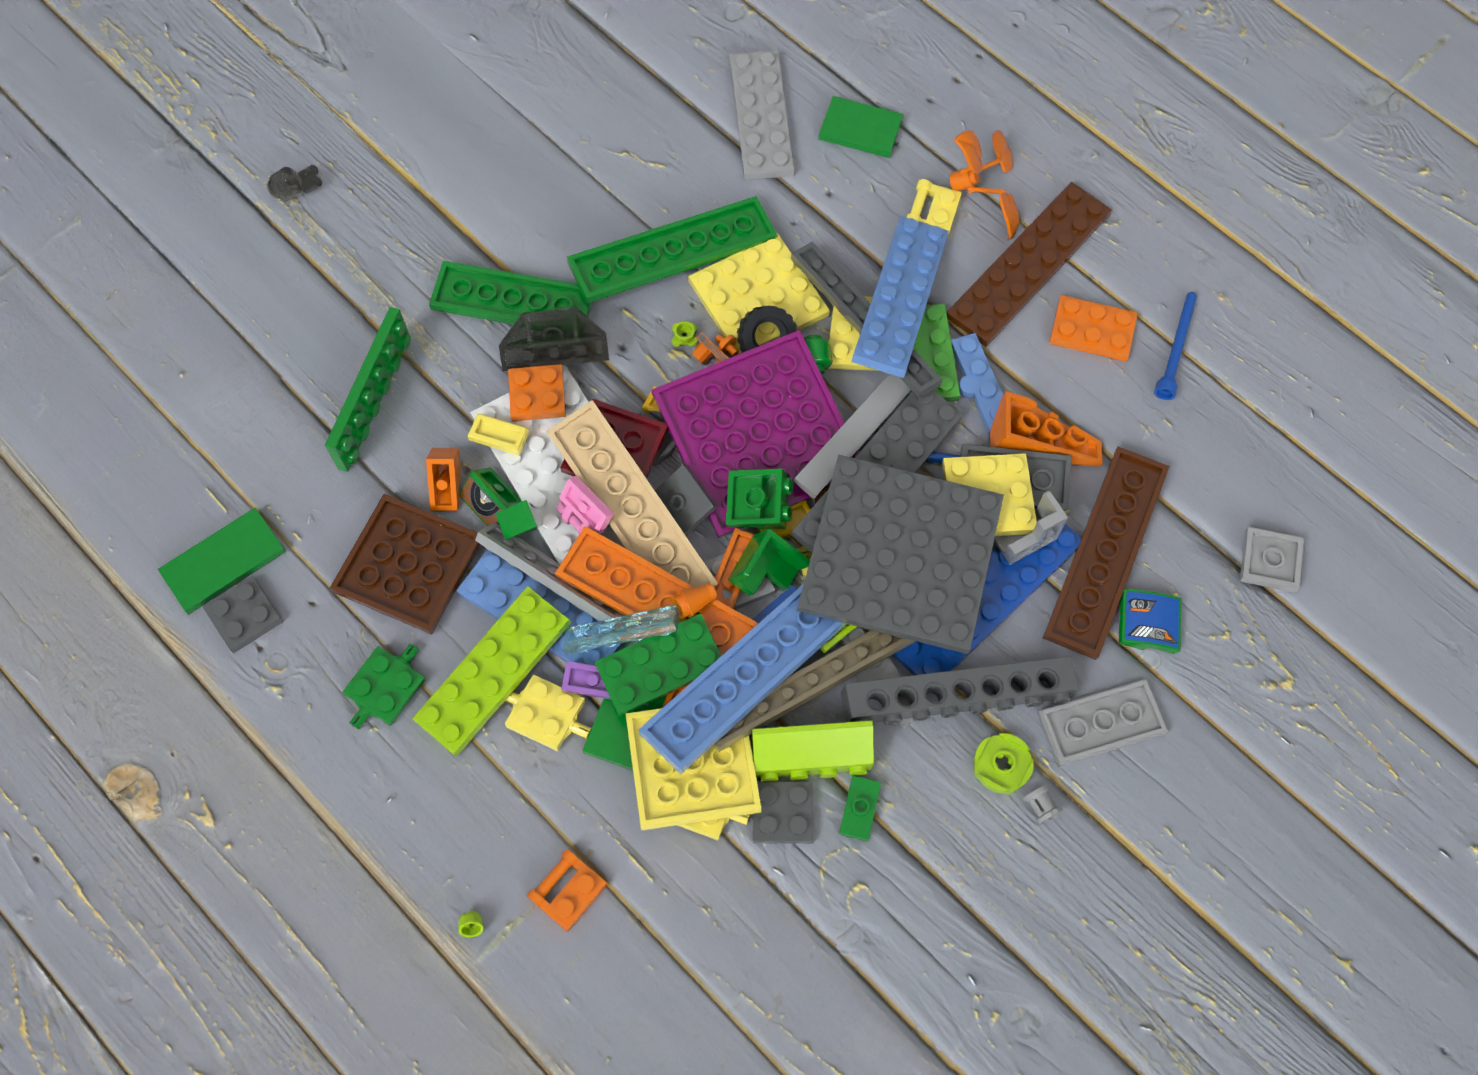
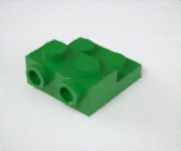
[726,469,793,530]

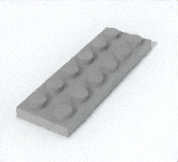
[730,50,794,180]

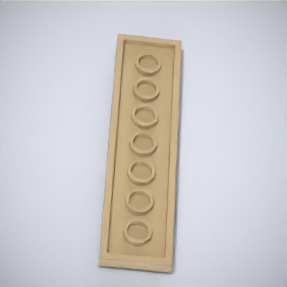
[546,400,719,587]

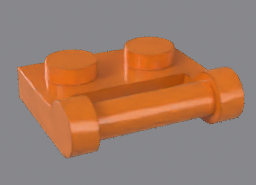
[526,848,608,932]

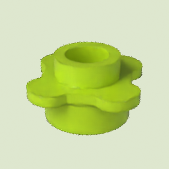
[672,321,698,347]

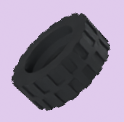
[737,306,797,352]

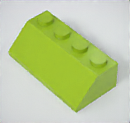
[752,721,874,782]

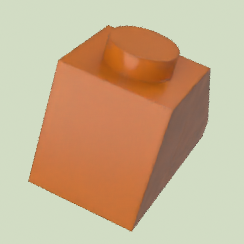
[426,448,461,511]

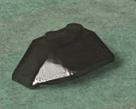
[499,307,609,372]

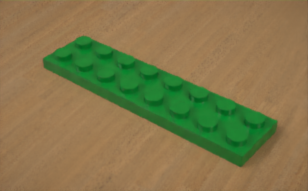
[567,196,778,304]

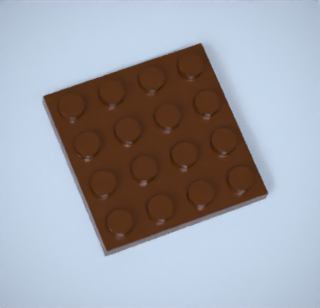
[329,494,481,635]

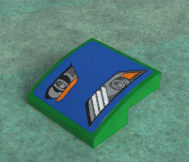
[1119,589,1182,654]

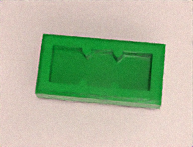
[839,775,881,842]

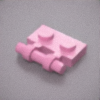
[556,476,614,536]

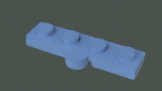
[951,333,1003,434]

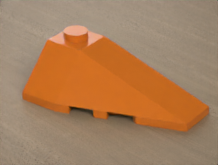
[990,391,1103,467]

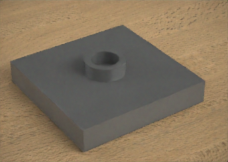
[655,464,718,536]

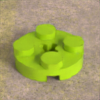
[973,733,1034,794]

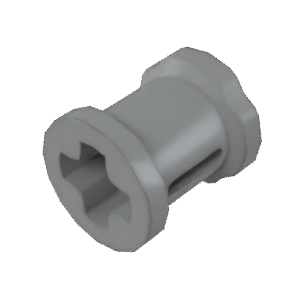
[1023,785,1062,825]

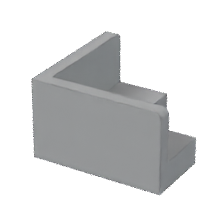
[994,491,1068,565]

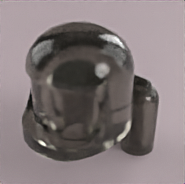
[267,165,322,201]

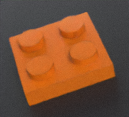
[508,364,566,422]

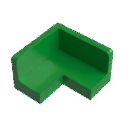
[728,528,810,596]

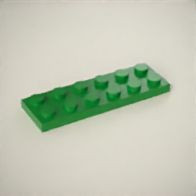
[429,261,592,337]
[325,307,411,472]

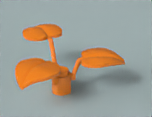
[949,130,1020,239]

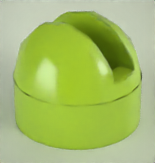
[458,910,483,938]

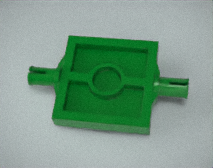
[342,643,426,730]

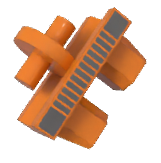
[692,333,739,365]

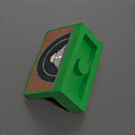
[459,467,522,526]

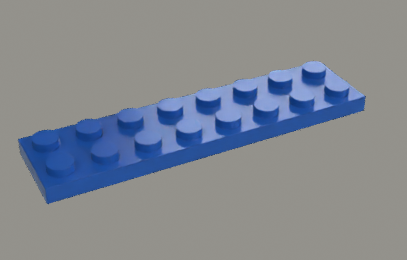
[892,524,1081,675]

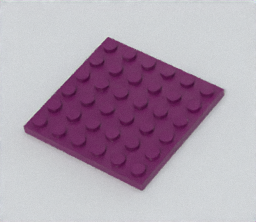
[652,330,859,538]

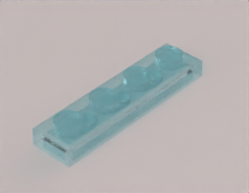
[562,605,680,654]

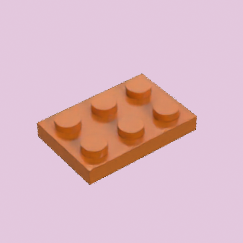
[1049,295,1138,362]

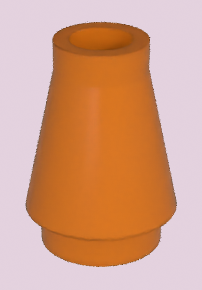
[672,582,717,619]

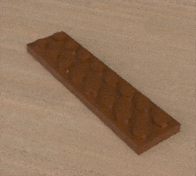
[946,182,1112,347]
[1043,446,1169,660]

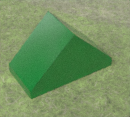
[495,500,537,540]

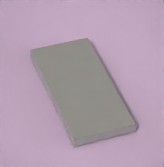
[1037,678,1169,767]

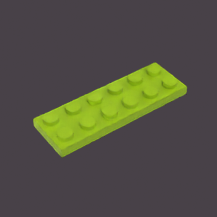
[412,586,572,757]

